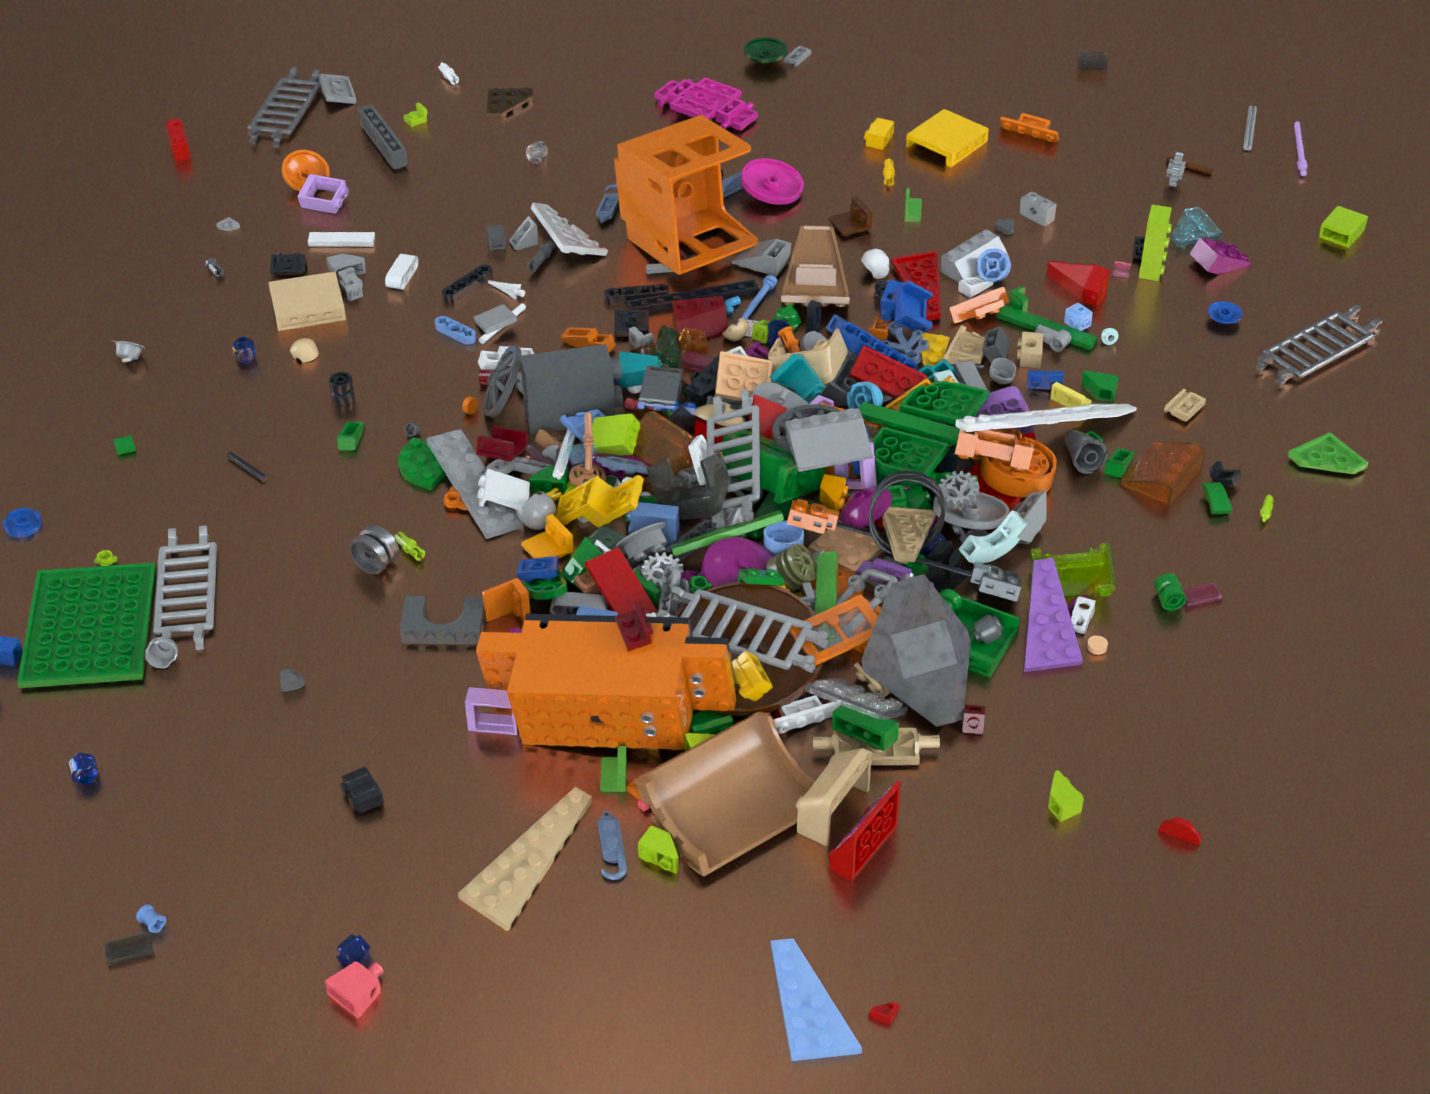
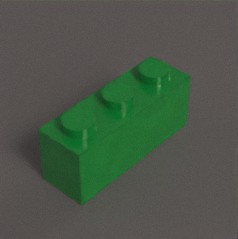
[832,701,899,751]

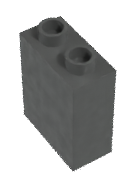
[520,344,623,434]

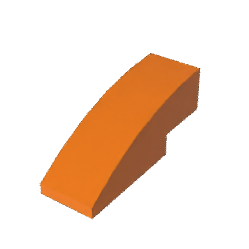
[560,327,616,353]

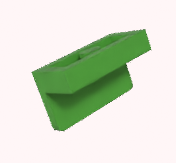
[905,188,922,222]
[600,746,627,792]

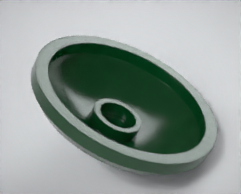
[744,37,788,64]

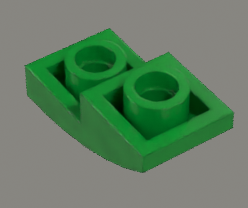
[1202,482,1232,514]
[634,570,661,608]

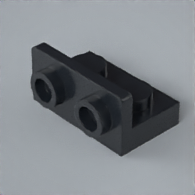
[270,253,307,275]

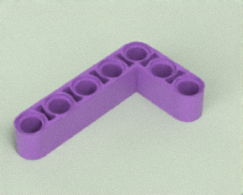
[937,386,1034,434]

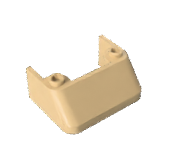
[768,329,849,385]
[796,748,872,846]

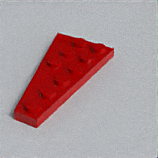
[891,250,941,321]

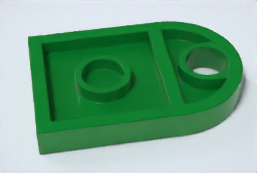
[522,569,567,600]

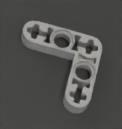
[486,456,550,475]

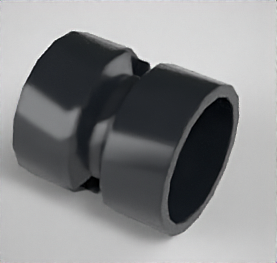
[329,372,355,406]

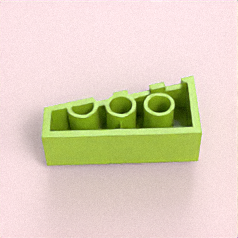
[1139,205,1172,281]

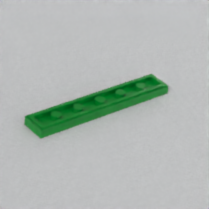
[997,305,1098,351]
[859,402,960,445]

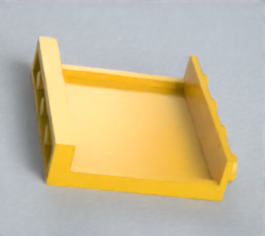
[906,109,989,167]

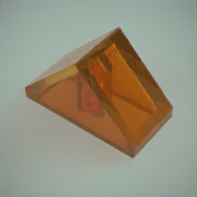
[678,328,709,353]

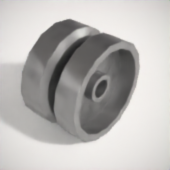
[348,525,399,574]

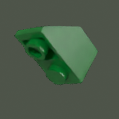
[1081,370,1119,403]

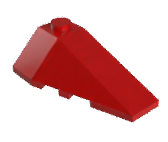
[1046,261,1110,307]

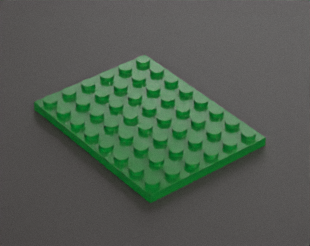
[17,562,156,688]

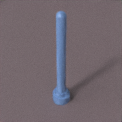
[736,275,777,325]

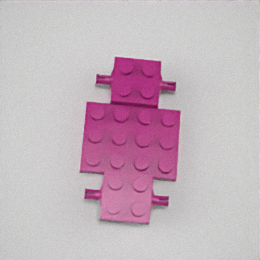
[654,77,758,131]

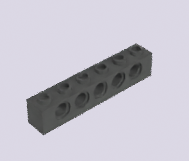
[358,105,408,169]

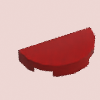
[1158,817,1202,846]

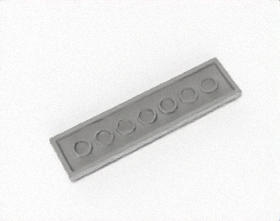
[427,429,521,539]

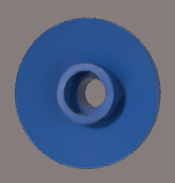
[1208,301,1243,324]

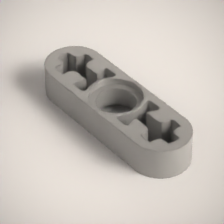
[659,566,681,616]

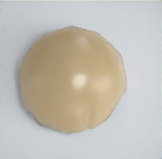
[722,317,748,342]
[290,338,319,363]

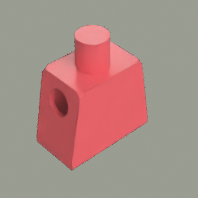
[325,962,384,1018]

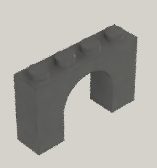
[399,596,485,645]

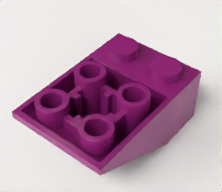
[1190,238,1252,274]

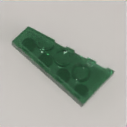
[652,325,683,369]

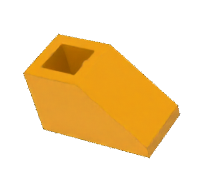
[820,474,849,511]

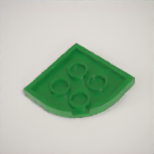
[398,437,446,491]

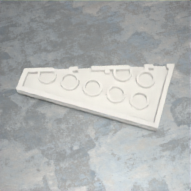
[531,203,608,256]

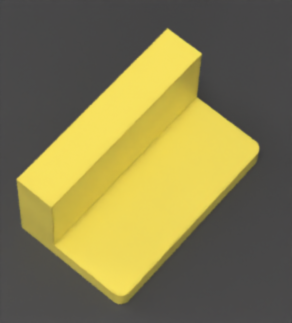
[1050,382,1092,407]

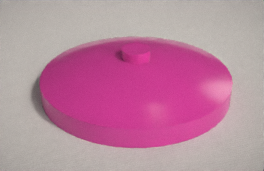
[741,158,804,205]

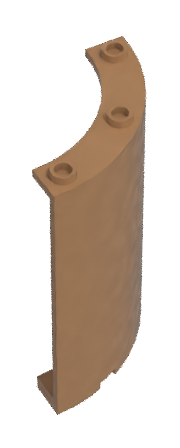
[634,711,815,876]

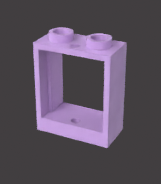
[297,174,348,214]
[834,442,877,489]
[465,687,518,735]

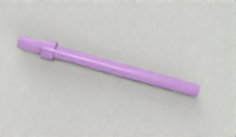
[1294,122,1307,176]

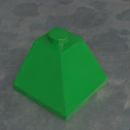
[561,536,603,585]

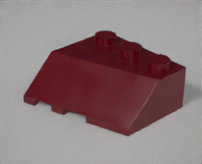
[672,296,728,348]

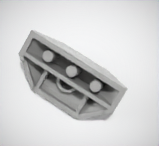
[1012,491,1046,544]

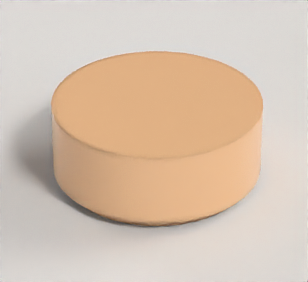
[1087,635,1108,655]

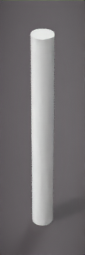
[479,303,526,344]

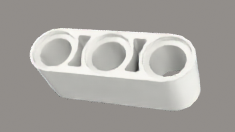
[385,254,418,290]

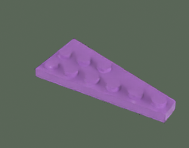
[1023,558,1083,672]

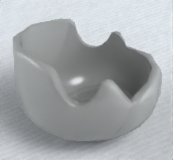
[989,357,1017,384]
[145,636,178,668]

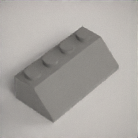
[940,229,1009,282]

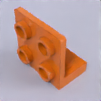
[482,578,530,622]

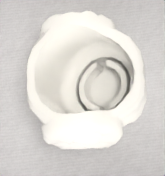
[861,248,889,279]

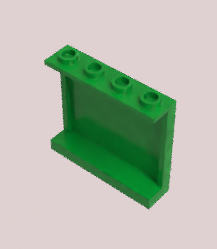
[956,596,1020,677]

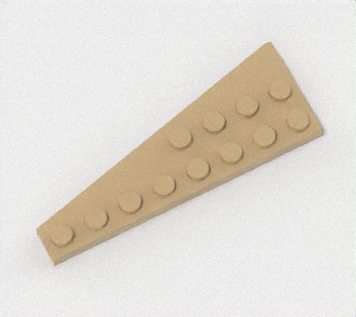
[458,786,592,931]

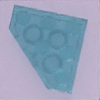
[1171,206,1223,247]

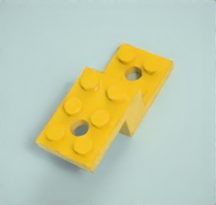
[555,475,644,528]

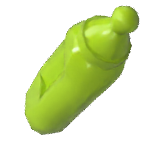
[1260,494,1274,522]

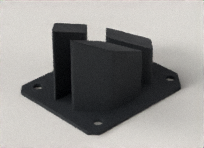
[925,541,972,592]

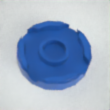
[3,508,42,538]

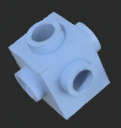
[1064,303,1093,331]

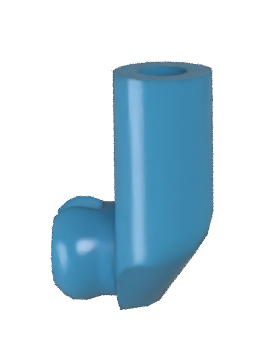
[724,296,741,314]

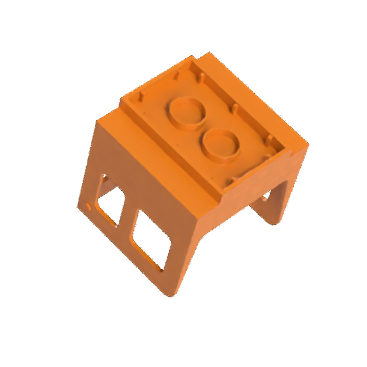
[614,115,758,275]

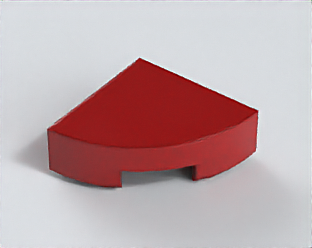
[869,1002,900,1026]

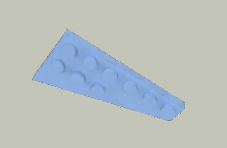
[771,938,862,1061]

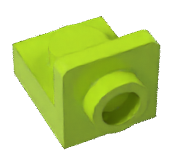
[403,102,428,127]
[751,319,778,344]

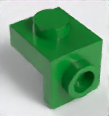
[1009,286,1029,312]

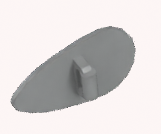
[752,382,808,411]

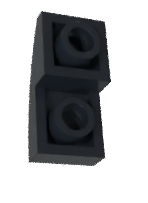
[1133,236,1145,260]

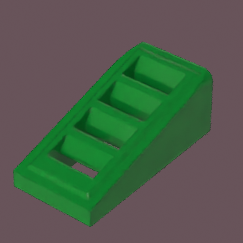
[337,422,365,451]
[1104,448,1135,478]

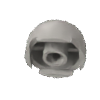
[519,492,556,530]

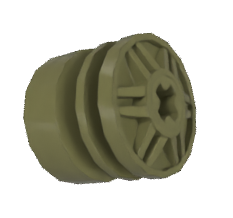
[766,544,817,593]

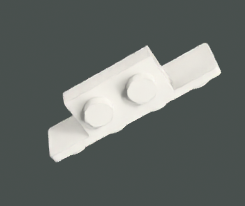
[774,695,847,733]

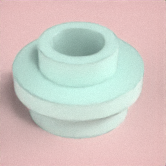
[1101,328,1118,345]

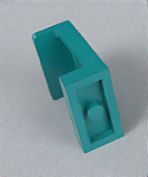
[770,353,826,404]

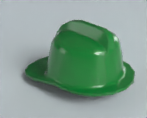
[770,304,801,337]

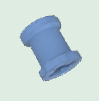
[136,904,166,933]

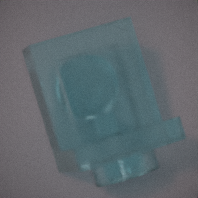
[567,443,597,465]

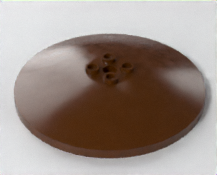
[674,582,825,716]

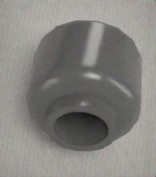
[973,614,1004,644]

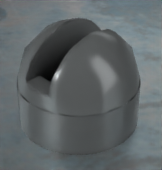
[404,422,420,437]

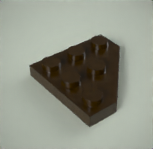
[487,87,533,118]

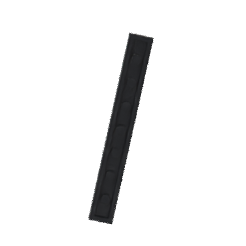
[626,279,760,313]

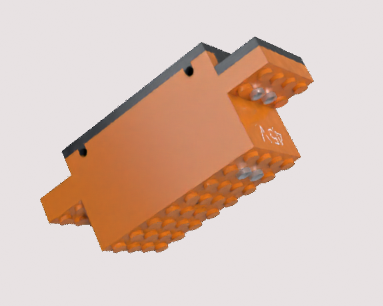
[476,614,738,750]

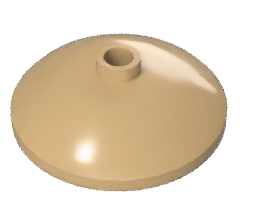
[694,402,746,427]

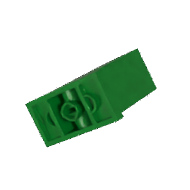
[719,430,825,504]

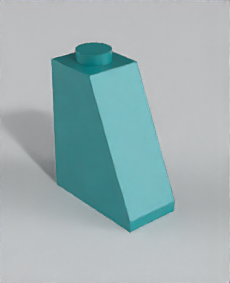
[617,351,664,388]

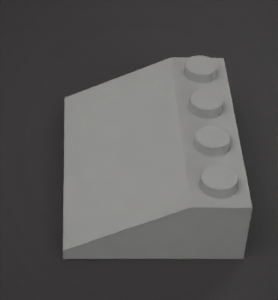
[785,408,873,472]

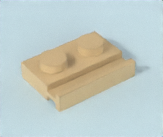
[1164,389,1206,422]

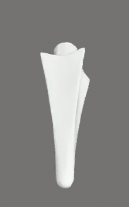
[488,280,525,299]

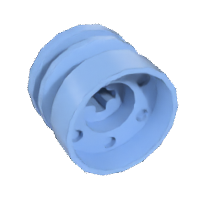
[763,520,804,557]

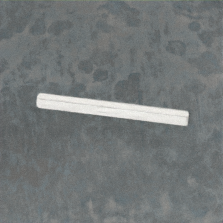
[552,429,576,480]

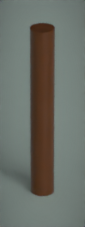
[1166,156,1213,175]

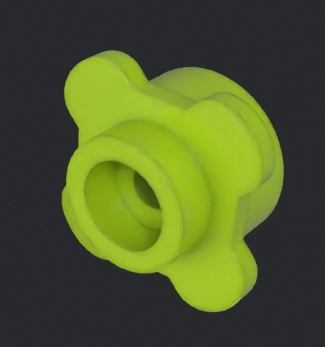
[94,550,118,566]

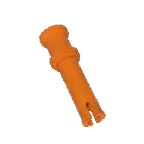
[778,326,800,353]

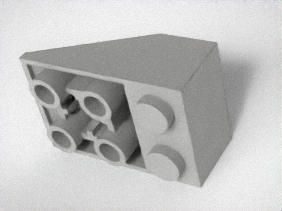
[732,239,791,277]

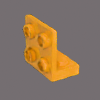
[521,514,574,558]

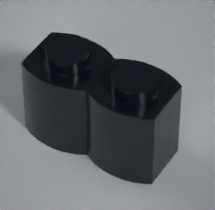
[340,767,384,814]

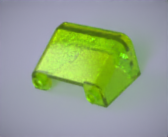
[1029,543,1116,597]

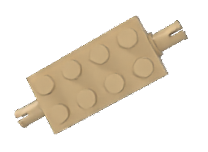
[813,728,940,765]

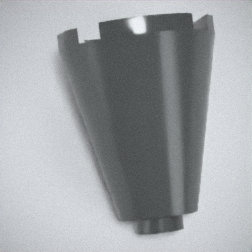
[1065,430,1108,474]

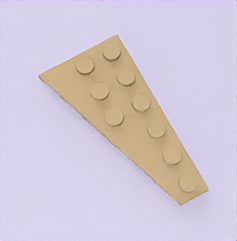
[881,507,936,563]

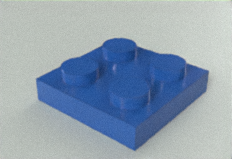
[517,556,559,582]

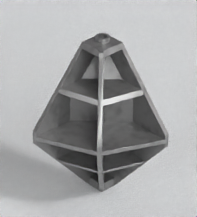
[861,573,971,727]

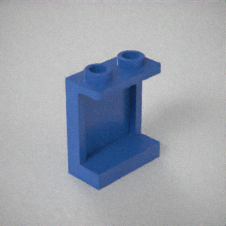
[895,281,933,333]

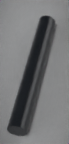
[227,452,268,482]

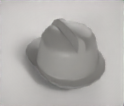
[111,340,145,363]

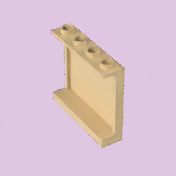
[268,272,346,331]

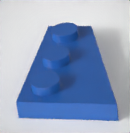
[637,400,698,416]

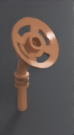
[569,413,606,487]

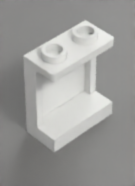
[477,469,530,519]

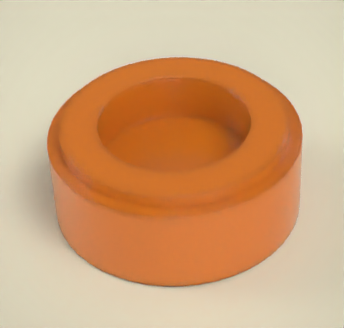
[462,396,479,415]

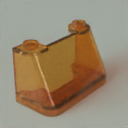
[623,410,695,488]

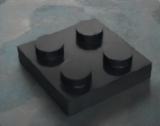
[614,309,649,337]

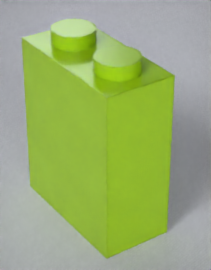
[1319,206,1368,248]
[592,414,641,456]

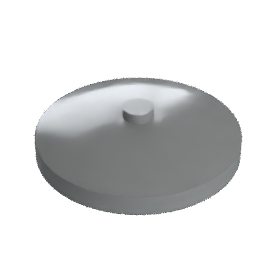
[933,490,1010,530]

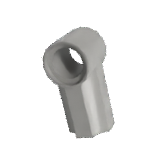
[1035,325,1071,352]

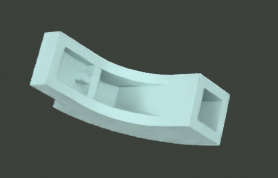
[959,511,1027,564]

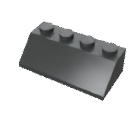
[821,350,859,406]

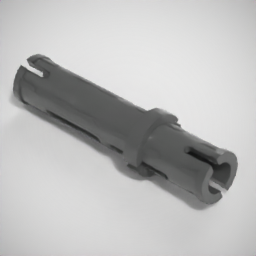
[527,239,557,272]

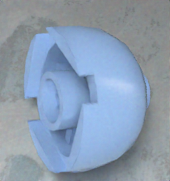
[977,248,1011,282]

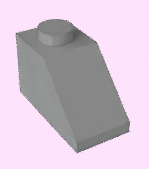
[326,253,366,281]

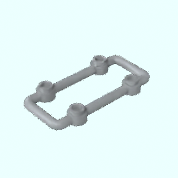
[826,568,898,649]

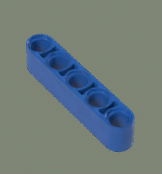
[839,322,917,370]

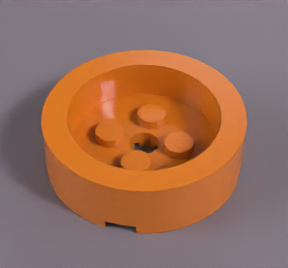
[980,438,1057,498]

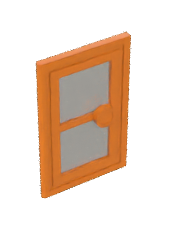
[789,594,878,665]

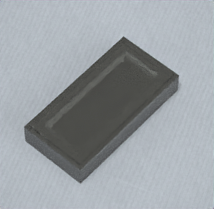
[104,932,154,966]

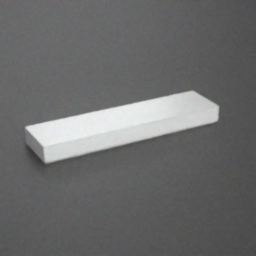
[308,232,375,247]

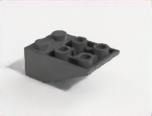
[639,366,683,406]

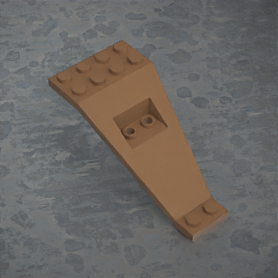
[781,225,850,307]

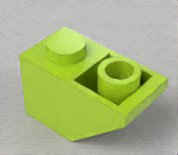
[1048,770,1084,822]
[638,825,679,874]

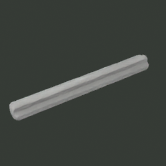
[1243,105,1257,151]

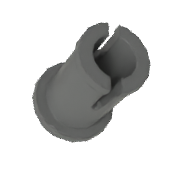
[205,258,224,277]

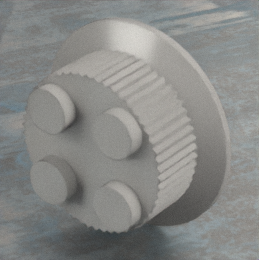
[616,522,667,563]

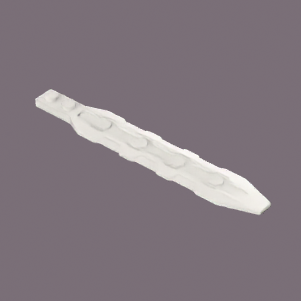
[956,404,1137,432]

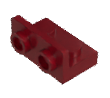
[615,601,653,651]

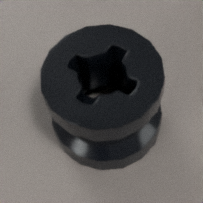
[874,281,888,302]

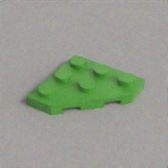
[1288,432,1368,474]

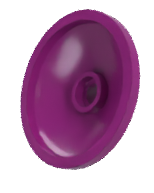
[840,486,892,528]

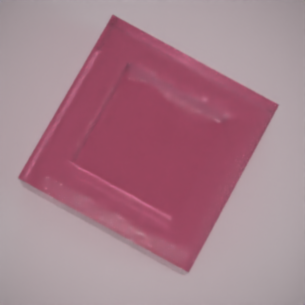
[1112,261,1131,278]

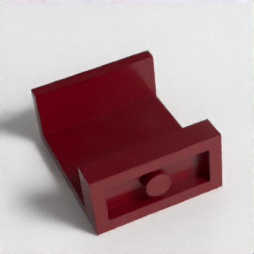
[476,425,528,462]

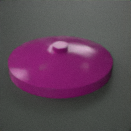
[702,537,773,588]

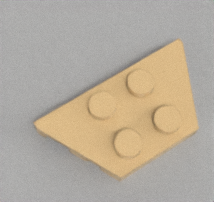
[943,325,985,365]

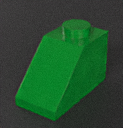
[529,465,569,495]
[904,485,932,510]

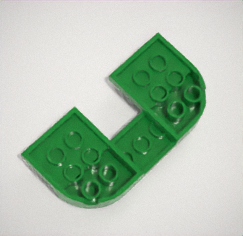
[872,381,989,481]

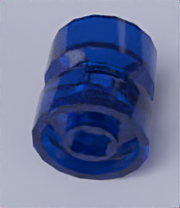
[767,319,790,350]

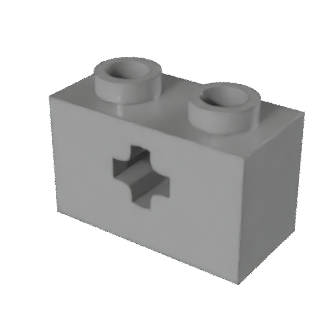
[1019,191,1057,227]

